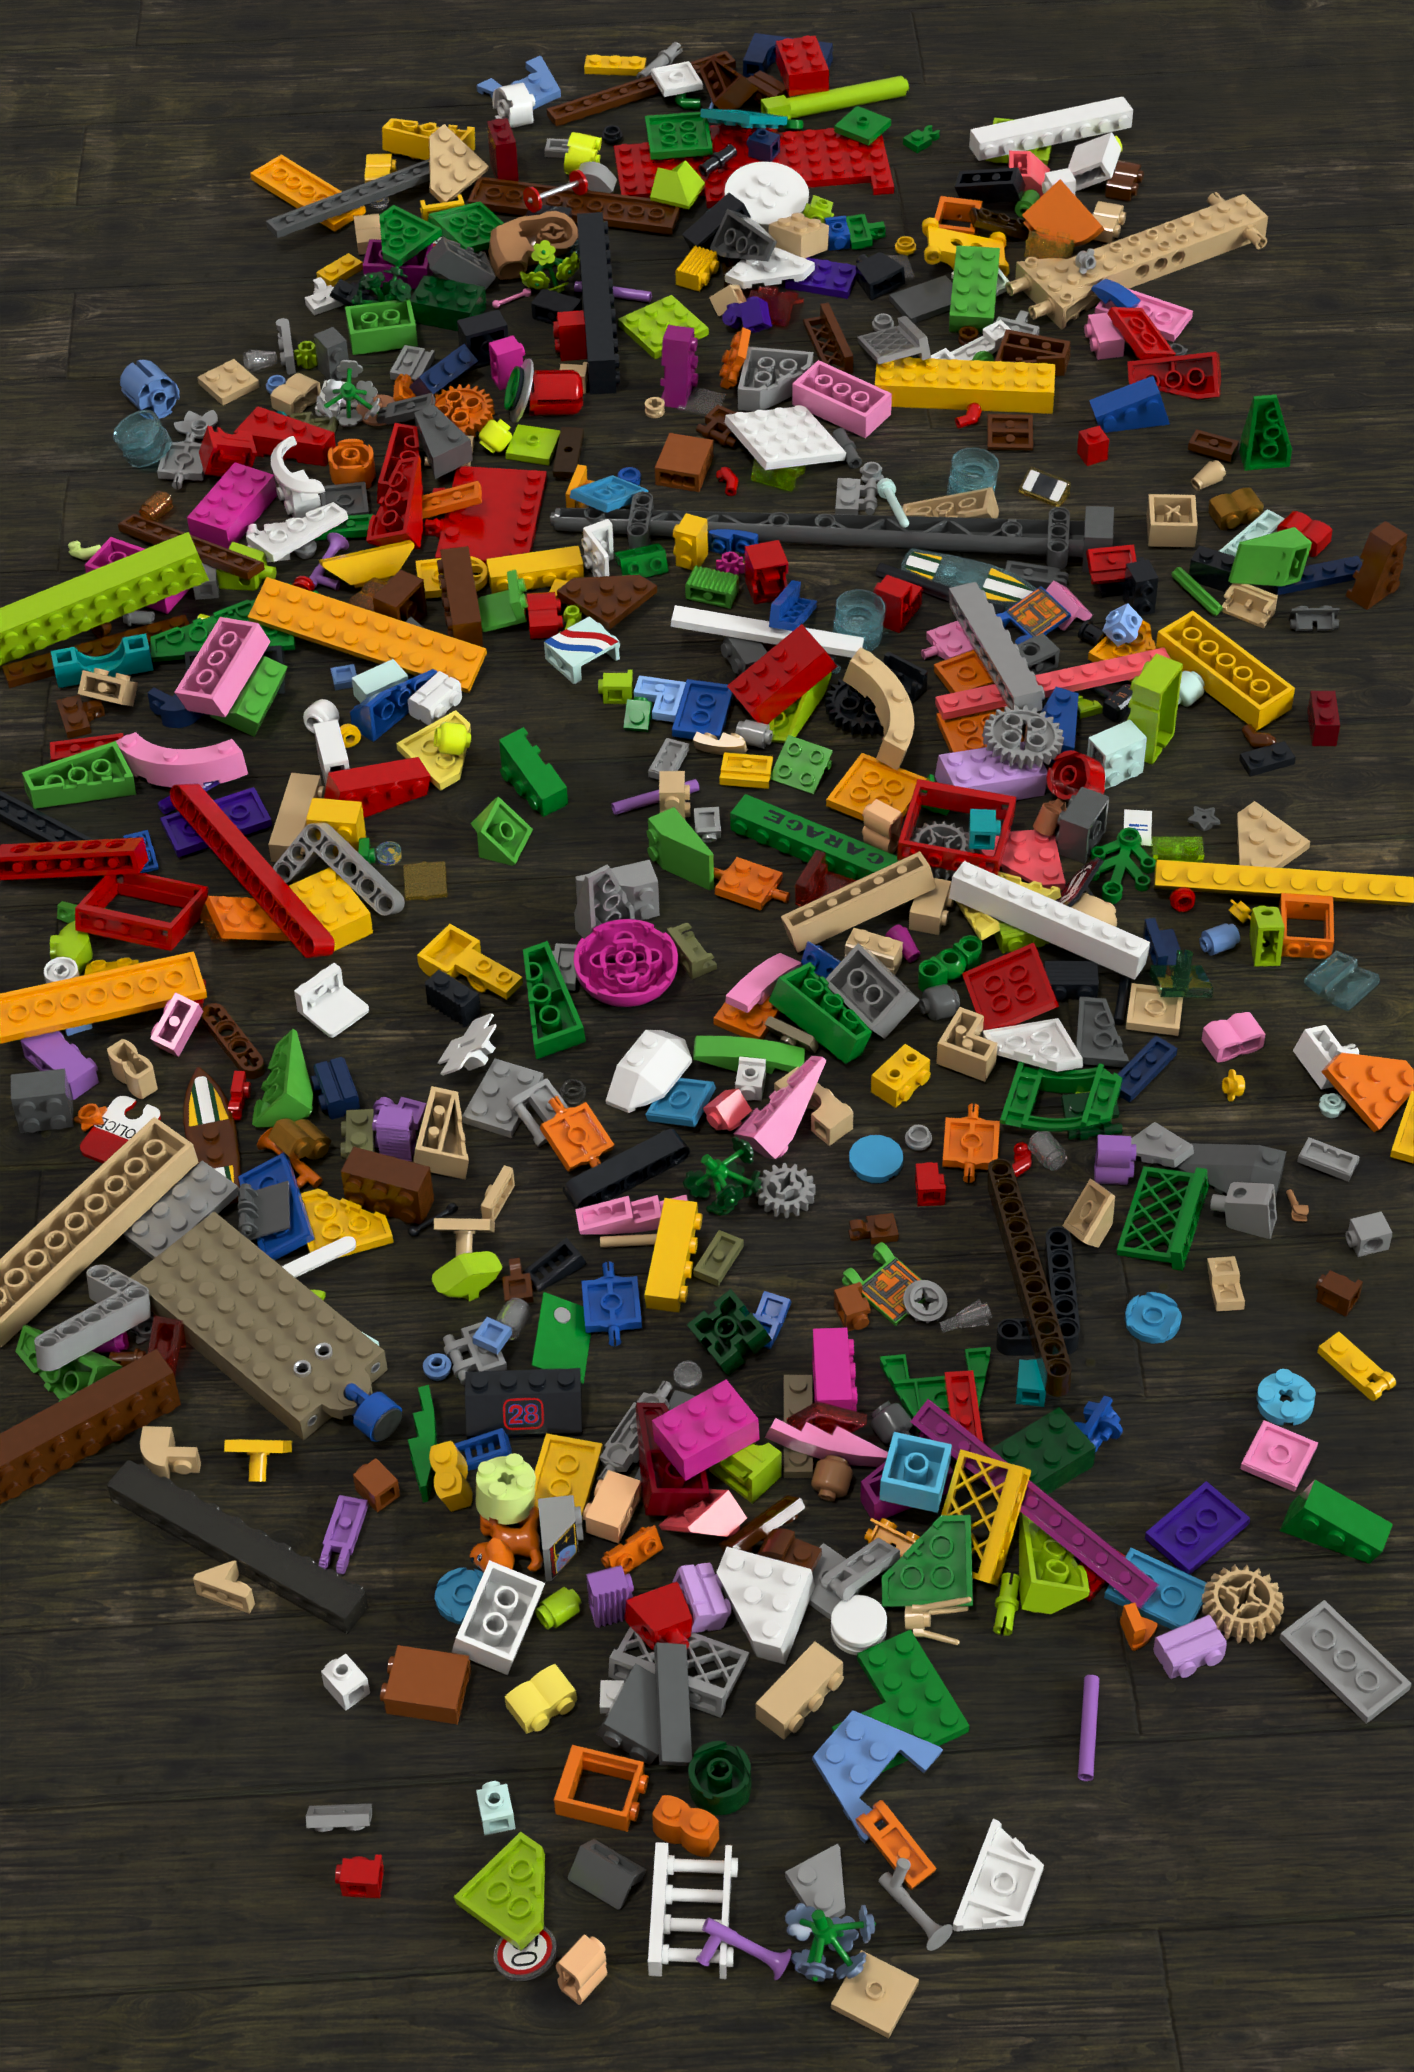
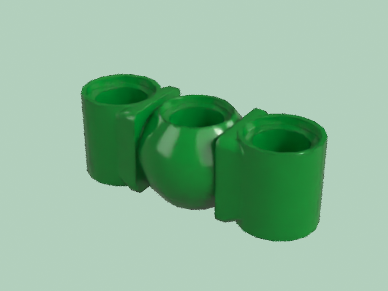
[918,935,982,992]

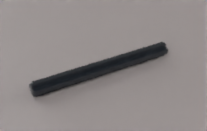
[876,563,1005,614]

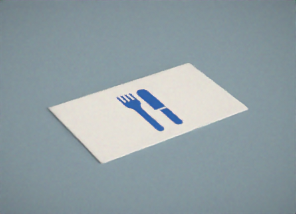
[1124,809,1152,846]

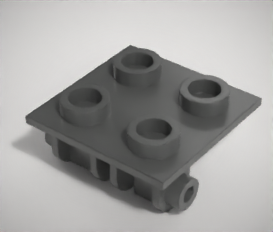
[237,1181,290,1240]

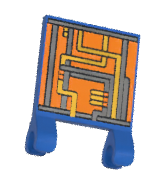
[996,586,1071,645]

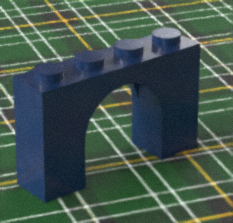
[743,33,833,78]

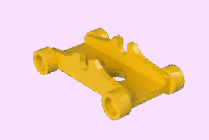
[922,218,1010,277]

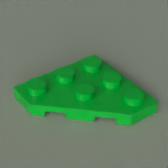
[379,205,442,267]
[882,1515,973,1608]

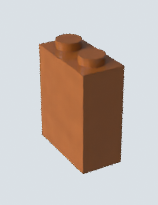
[655,433,714,492]
[380,1645,471,1725]

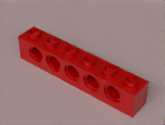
[0,837,148,880]

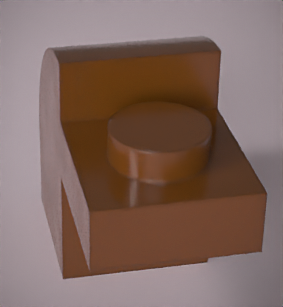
[757,1528,822,1573]

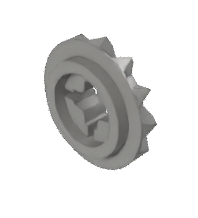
[902,1280,947,1324]

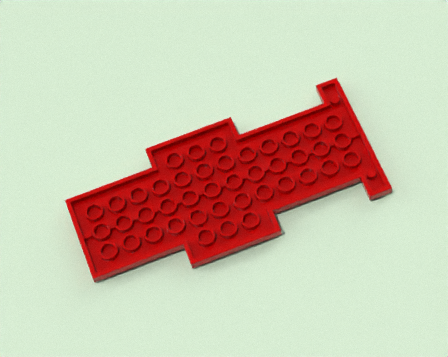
[614,124,894,208]

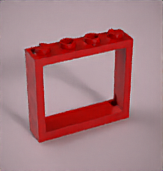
[897,779,1016,875]
[75,873,208,951]

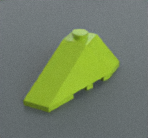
[769,672,832,743]
[1019,1512,1090,1614]

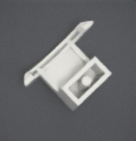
[271,436,325,518]

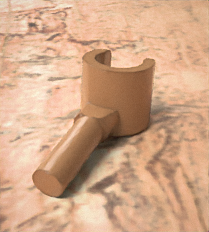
[1286,1189,1309,1222]

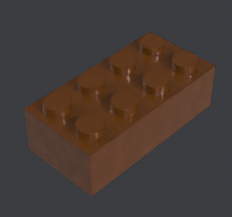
[437,546,483,647]

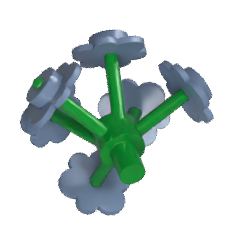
[785,1903,876,1981]

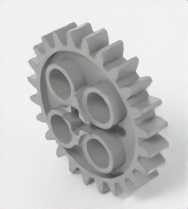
[982,705,1064,769]

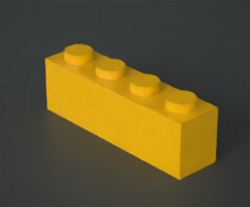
[486,546,584,594]
[645,1198,702,1313]

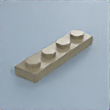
[784,1375,813,1478]

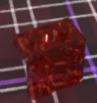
[749,286,804,327]

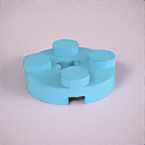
[1257,1369,1316,1425]

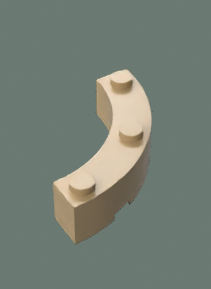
[843,647,914,770]

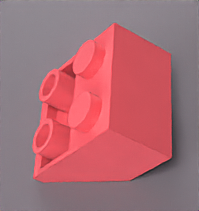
[1008,151,1050,197]

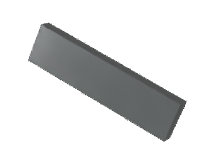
[654,1643,692,1766]

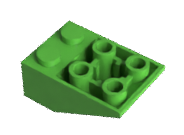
[1228,527,1312,586]

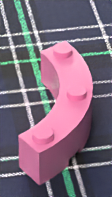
[116,732,248,787]

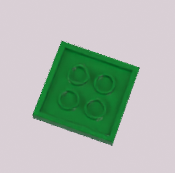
[645,112,713,160]
[428,201,504,252]

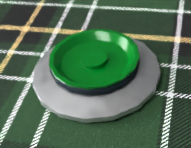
[504,358,534,423]

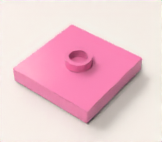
[1240,1420,1318,1492]

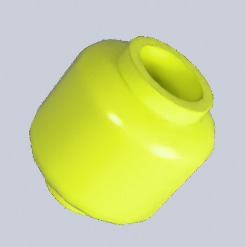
[479,419,512,454]
[434,722,471,755]

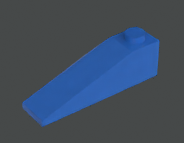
[350,669,437,742]

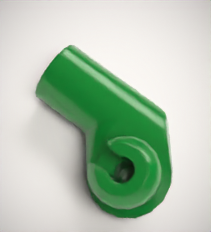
[674,93,701,109]

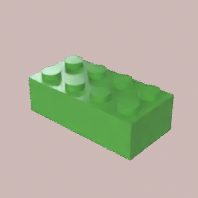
[949,245,1000,334]

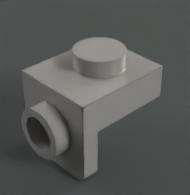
[694,807,721,843]

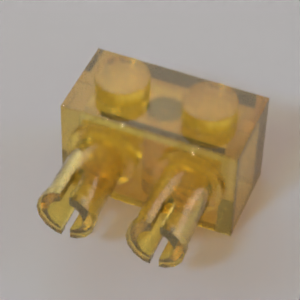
[1024,227,1075,259]

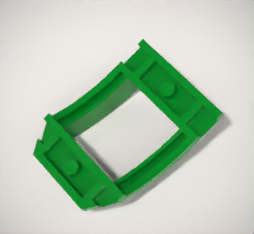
[1000,1062,1122,1132]

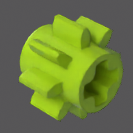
[294,341,318,369]

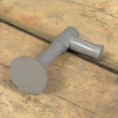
[879,1858,953,1951]

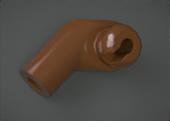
[1242,724,1276,749]

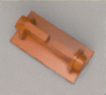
[601,1525,664,1574]

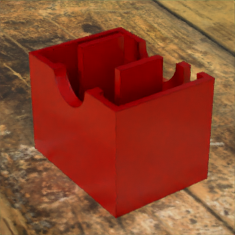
[199,426,257,476]
[745,540,788,605]

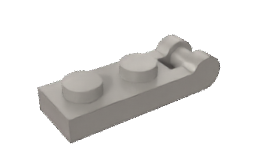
[276,318,296,374]
[821,1538,900,1601]

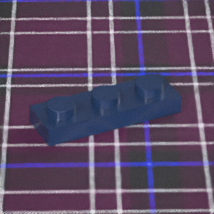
[1118,1036,1178,1103]

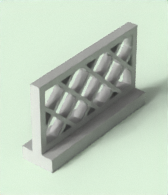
[857,316,931,365]
[608,1627,749,1718]

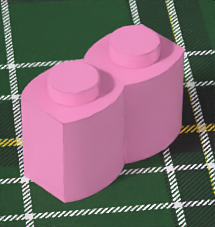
[1202,1012,1266,1062]

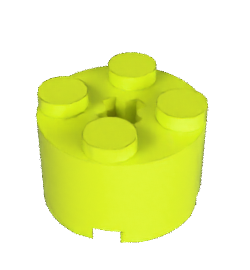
[564,132,602,175]

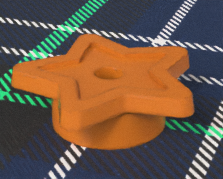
[74,1104,107,1131]

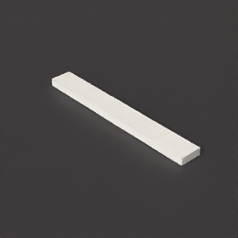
[671,605,864,658]

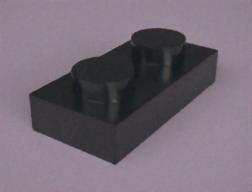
[1239,741,1296,777]

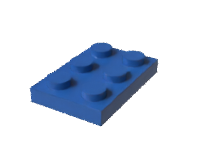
[672,679,734,740]

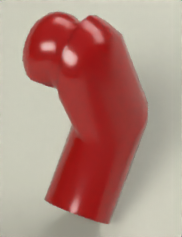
[955,403,982,429]
[716,467,739,496]

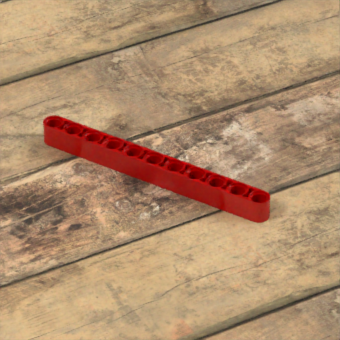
[170,784,335,958]

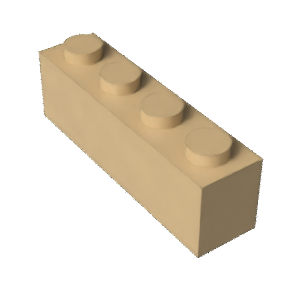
[268,773,325,862]

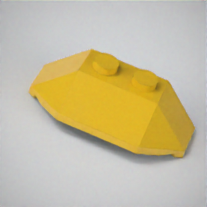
[319,540,414,587]

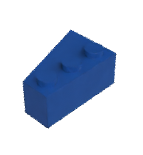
[1041,687,1079,763]

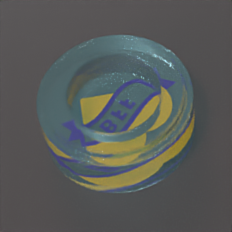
[376,841,402,866]

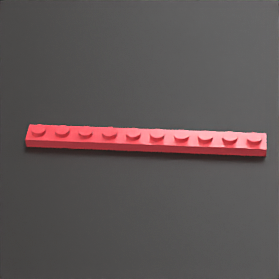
[935,647,1170,720]

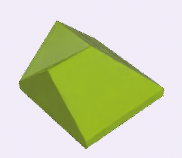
[650,160,705,209]

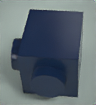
[747,128,780,162]

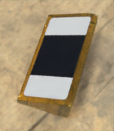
[1019,467,1071,507]

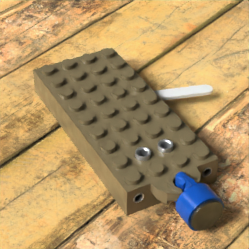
[130,1212,402,1442]

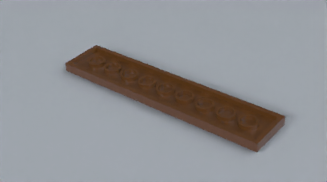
[468,177,682,235]

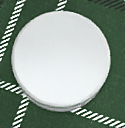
[831,1595,887,1655]

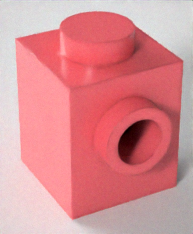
[703,1089,752,1131]

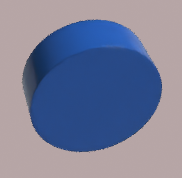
[618,467,641,485]

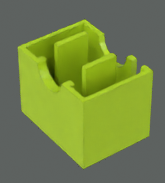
[709,1442,781,1504]

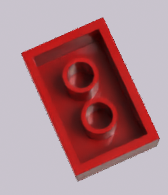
[776,36,829,96]

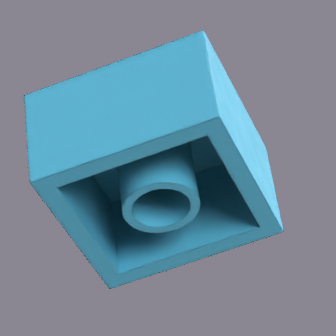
[879,1432,952,1513]

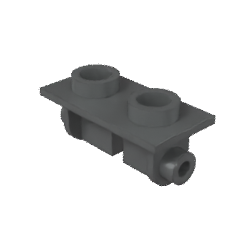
[1288,605,1340,631]

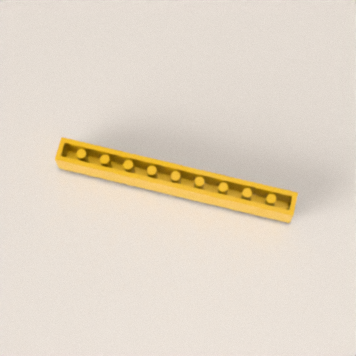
[1153,860,1414,906]

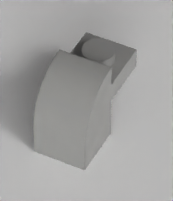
[569,161,617,193]

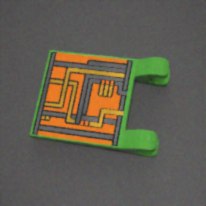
[842,1242,926,1326]

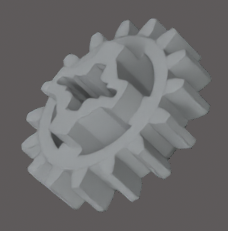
[756,1163,815,1218]

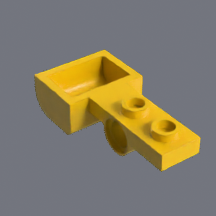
[417,924,523,1000]

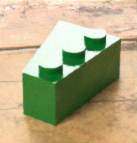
[1280,1480,1393,1564]

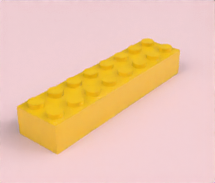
[875,357,1055,414]

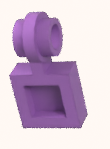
[373,1097,427,1130]

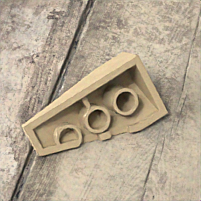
[903,487,999,519]

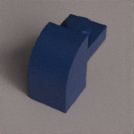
[148,687,204,728]

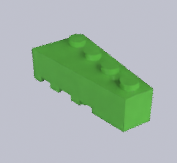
[22,741,136,809]

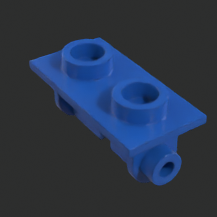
[801,941,841,979]

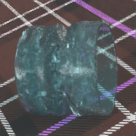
[947,448,1000,495]
[832,589,885,651]

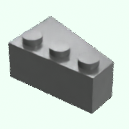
[426,237,496,290]
[414,404,473,479]

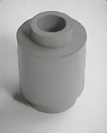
[735,720,773,749]

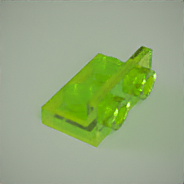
[751,458,806,491]

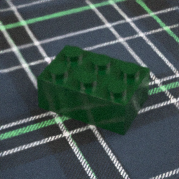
[410,275,487,331]
[991,1407,1096,1494]

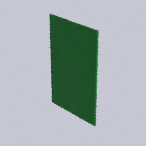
[532,1292,591,1384]

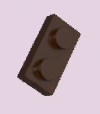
[1188,429,1239,462]

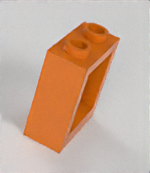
[935,196,982,246]
[1279,893,1334,959]
[554,1745,649,1832]

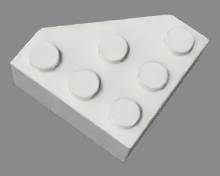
[717,1547,815,1664]

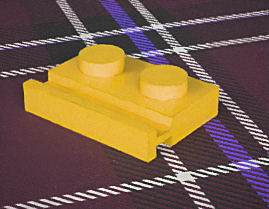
[719,752,773,789]

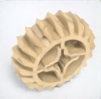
[1201,1565,1284,1644]

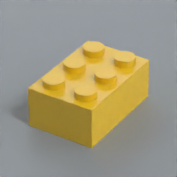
[289,867,373,951]

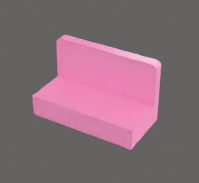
[1046,581,1092,631]

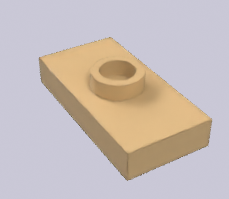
[481,1165,515,1221]

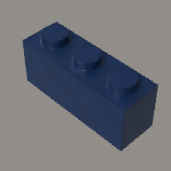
[409,344,478,397]

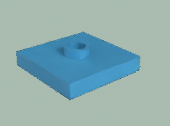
[645,1078,716,1127]

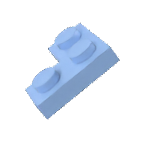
[634,676,686,722]

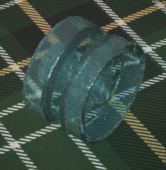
[113,410,172,468]

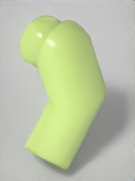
[68,541,101,560]

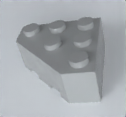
[738,347,813,412]

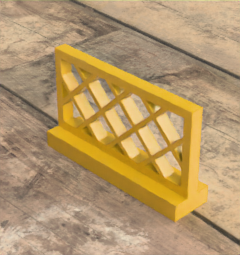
[941,1449,1031,1586]

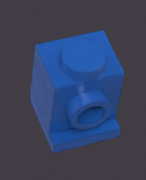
[825,216,850,251]

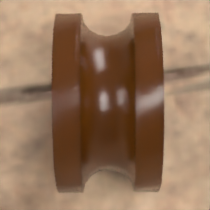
[958,326,978,346]

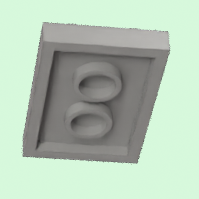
[462,1059,544,1138]

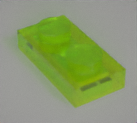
[1151,837,1204,862]

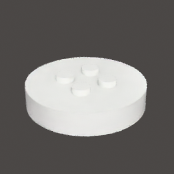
[724,162,809,232]

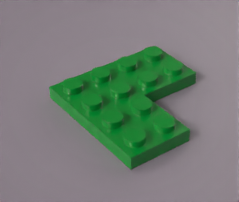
[831,1629,970,1773]

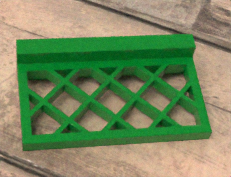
[1117,1166,1209,1271]

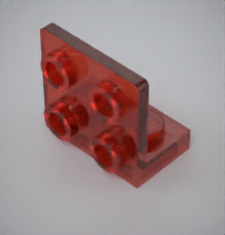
[795,850,857,907]

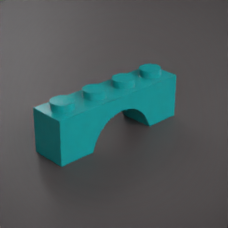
[51,633,153,688]

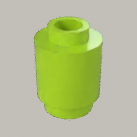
[535,1587,581,1630]

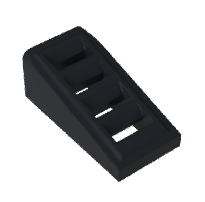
[523,1237,587,1292]

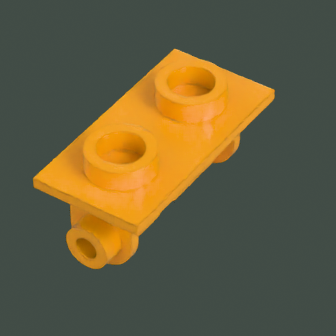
[864,1518,920,1558]

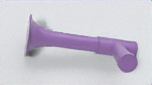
[309,532,349,591]
[696,1917,791,1980]

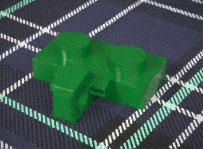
[846,214,886,250]

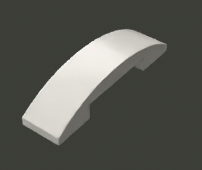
[931,320,1011,360]

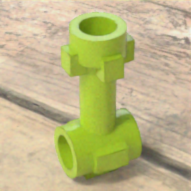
[559,605,582,633]

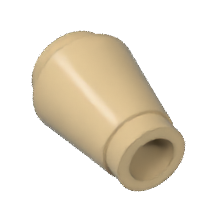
[1191,460,1226,491]

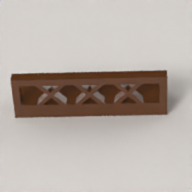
[803,302,853,374]

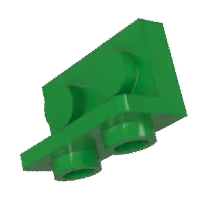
[614,543,668,577]

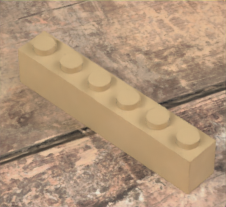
[781,852,936,953]

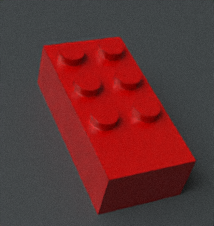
[727,624,837,724]

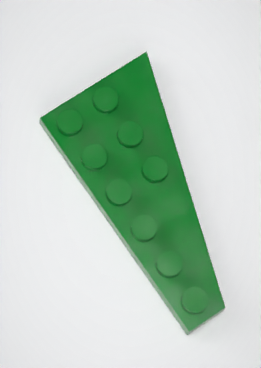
[150,583,295,662]

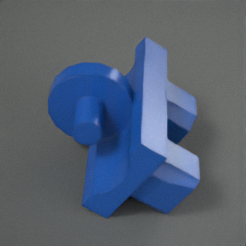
[1075,1396,1123,1453]

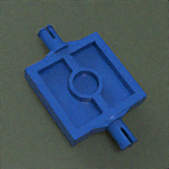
[581,1262,642,1346]

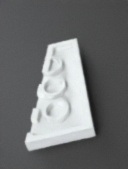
[246,502,348,562]

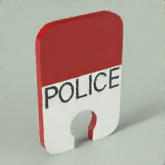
[80,1096,161,1164]

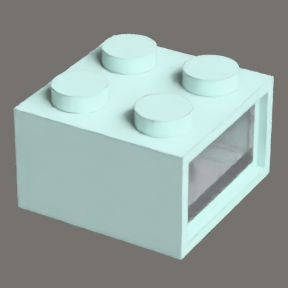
[1087,719,1147,789]

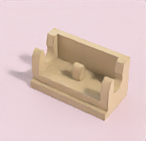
[1221,583,1278,628]

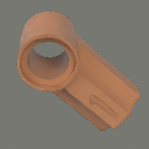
[1033,798,1067,836]

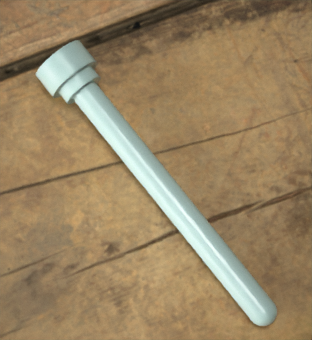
[877,478,909,528]

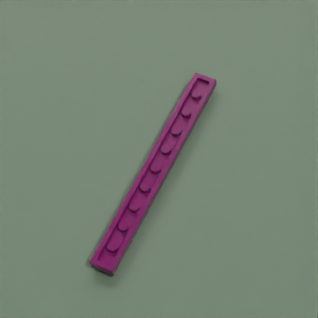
[910,1399,1159,1609]

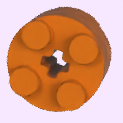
[328,439,376,489]

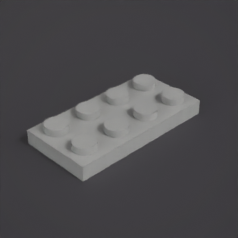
[123,1160,239,1259]
[1280,1600,1412,1724]

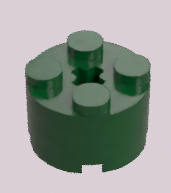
[688,1741,751,1816]

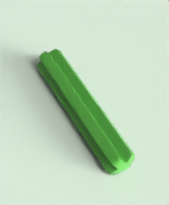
[1171,567,1223,616]

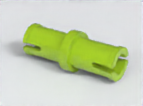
[993,1573,1021,1636]

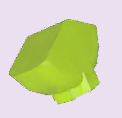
[50,921,93,975]
[432,1251,502,1302]

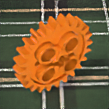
[434,384,495,437]

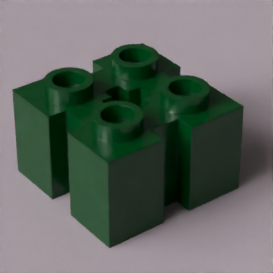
[687,1289,772,1376]

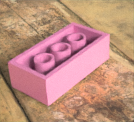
[792,360,892,438]
[174,617,271,717]

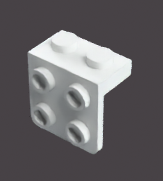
[581,519,614,577]
[294,963,369,1038]

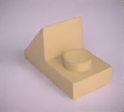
[193,1560,255,1614]

